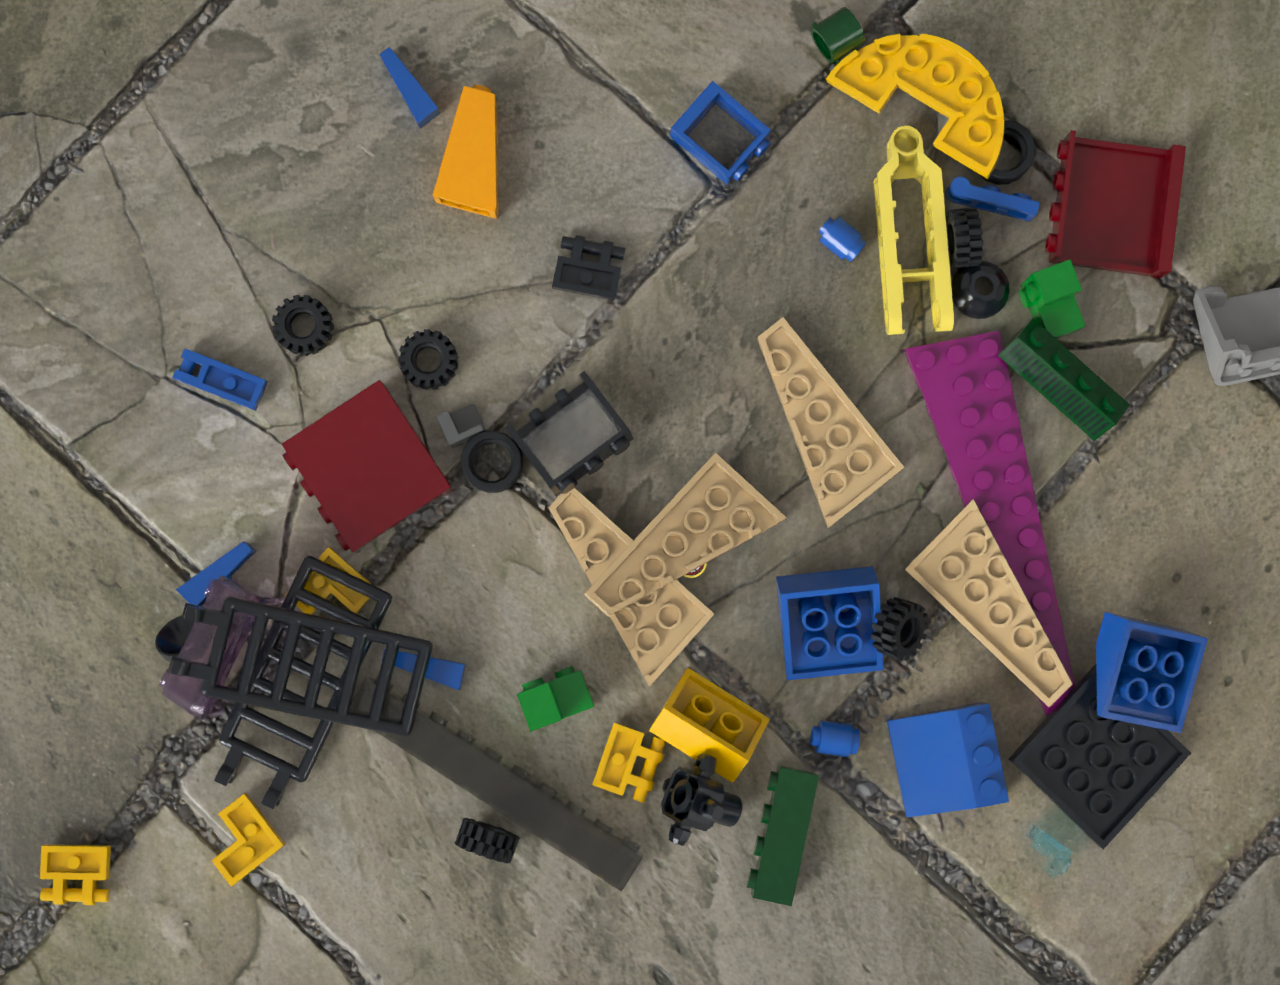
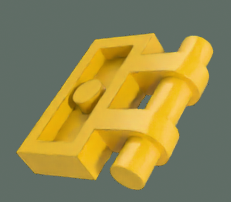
[592,722,666,803]
[40,844,111,905]

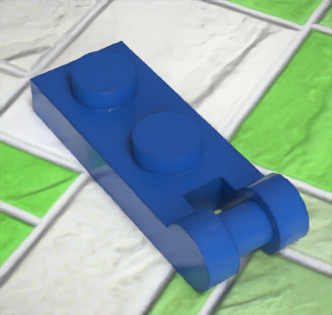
[946,176,1040,222]
[172,348,268,411]

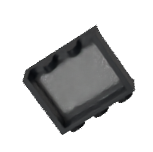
[506,371,634,496]

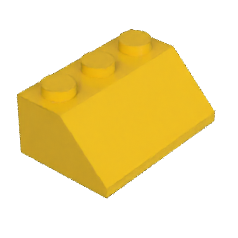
[649,667,770,783]

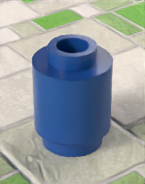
[818,216,867,262]
[810,720,860,757]

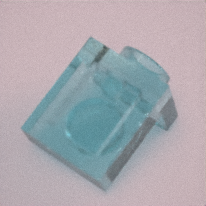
[1026,825,1073,879]

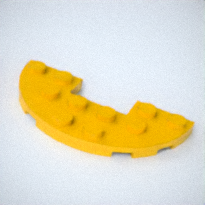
[826,34,1004,179]

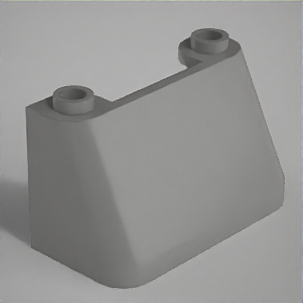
[1193,286,1280,386]

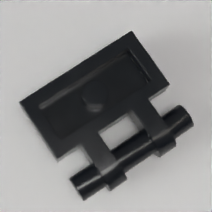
[552,235,626,301]

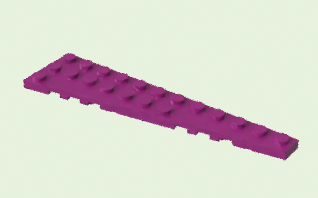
[904,331,1075,716]

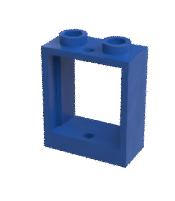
[670,81,771,186]

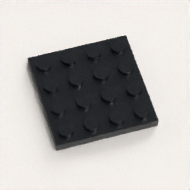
[1008,664,1191,850]

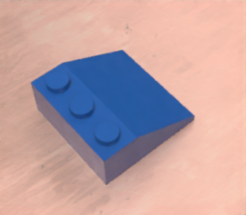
[776,566,884,680]
[1096,612,1208,733]
[887,702,1009,817]

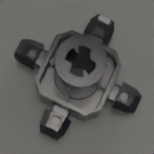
[661,753,742,846]

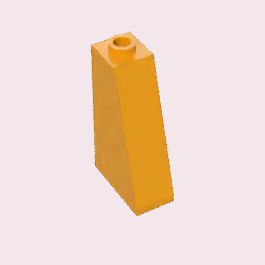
[433,85,499,219]

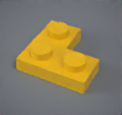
[285,547,371,615]
[211,792,286,887]

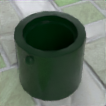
[810,7,865,63]

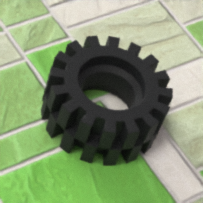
[946,207,983,268]
[272,295,334,356]
[398,329,459,390]
[871,597,929,661]
[455,818,520,864]

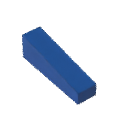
[379,47,440,129]
[176,541,256,606]
[382,649,466,690]

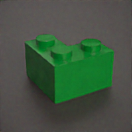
[1019,259,1086,339]
[517,666,595,732]

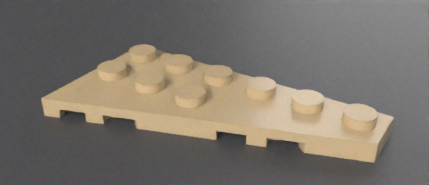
[757,317,905,528]
[584,452,787,617]
[548,488,714,687]
[905,499,1072,707]

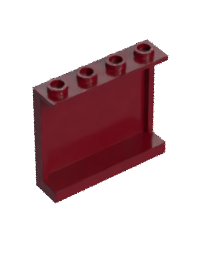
[1045,130,1186,278]
[282,380,454,554]

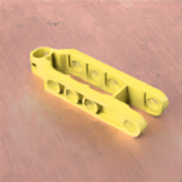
[873,126,954,335]

